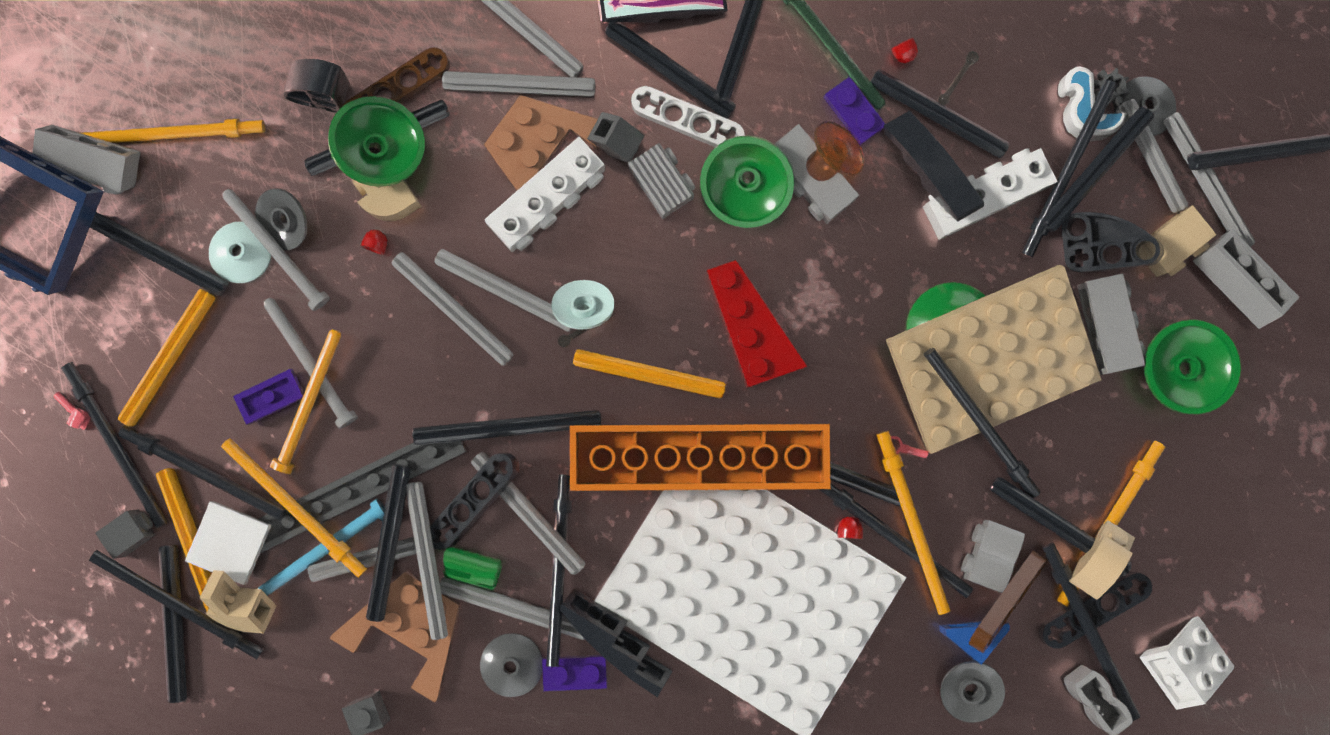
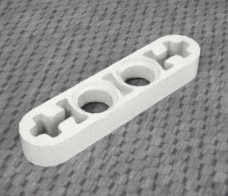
[631,86,745,147]

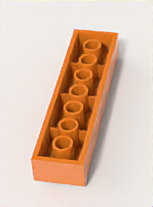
[570,424,831,491]

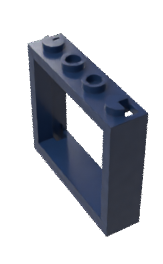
[0,136,104,295]

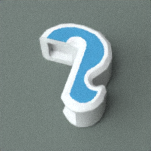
[1058,66,1127,141]

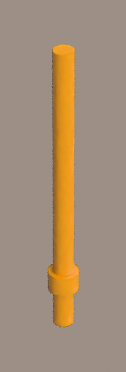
[81,119,265,143]
[877,431,951,615]
[221,438,367,578]
[1057,441,1165,607]

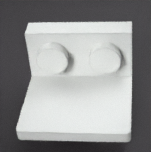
[1139,616,1234,710]

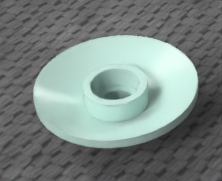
[209,222,271,283]
[551,280,614,329]

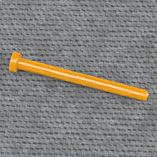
[270,329,341,474]

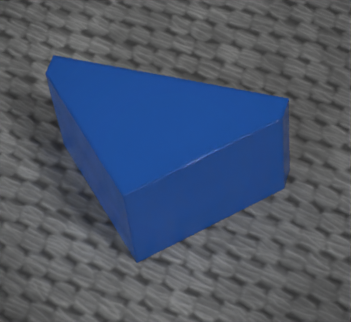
[939,621,1010,665]

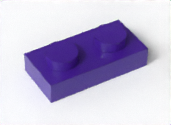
[823,76,885,146]
[233,369,304,425]
[542,655,607,692]

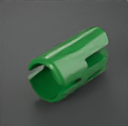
[442,547,502,590]

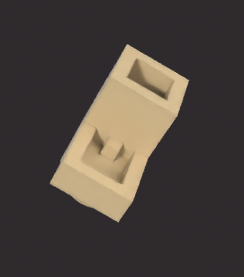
[352,180,422,221]
[1069,520,1135,599]
[200,570,276,634]

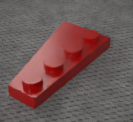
[706,260,807,388]

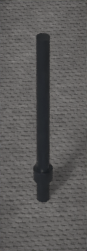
[1021,79,1118,258]
[924,348,1041,498]
[61,362,169,529]
[118,425,287,520]
[546,474,573,667]
[819,483,973,598]
[1042,542,1141,721]
[89,550,264,660]

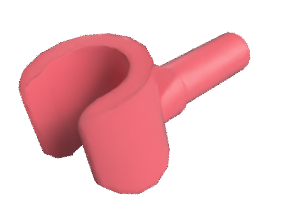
[54,392,91,430]
[891,436,928,459]

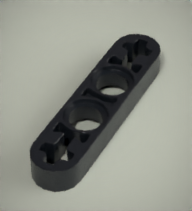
[430,453,519,550]
[1039,572,1153,649]

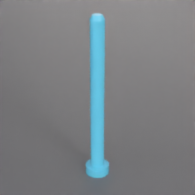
[258,499,385,596]

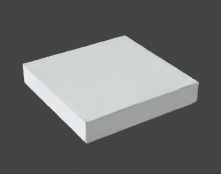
[185,501,272,585]

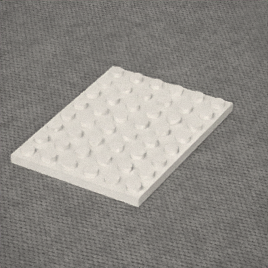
[595,490,906,735]

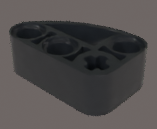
[283,59,350,113]
[1062,212,1164,273]

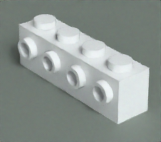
[484,137,605,252]
[923,148,1058,240]

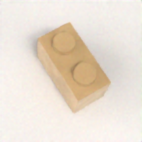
[1139,205,1217,277]

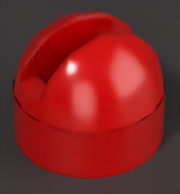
[891,37,918,63]
[360,229,388,255]
[837,517,863,539]

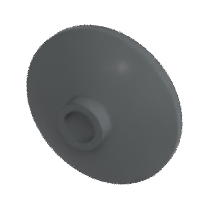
[1114,76,1176,136]
[255,188,307,250]
[480,633,543,697]
[940,661,1005,723]

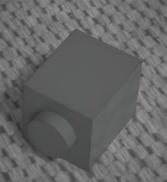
[587,112,645,162]
[95,509,156,559]
[342,690,391,735]

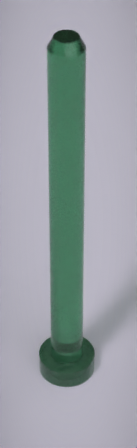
[783,0,886,110]

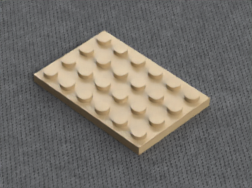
[886,265,1101,454]

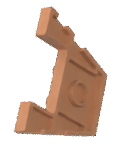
[484,95,599,190]
[330,571,460,703]

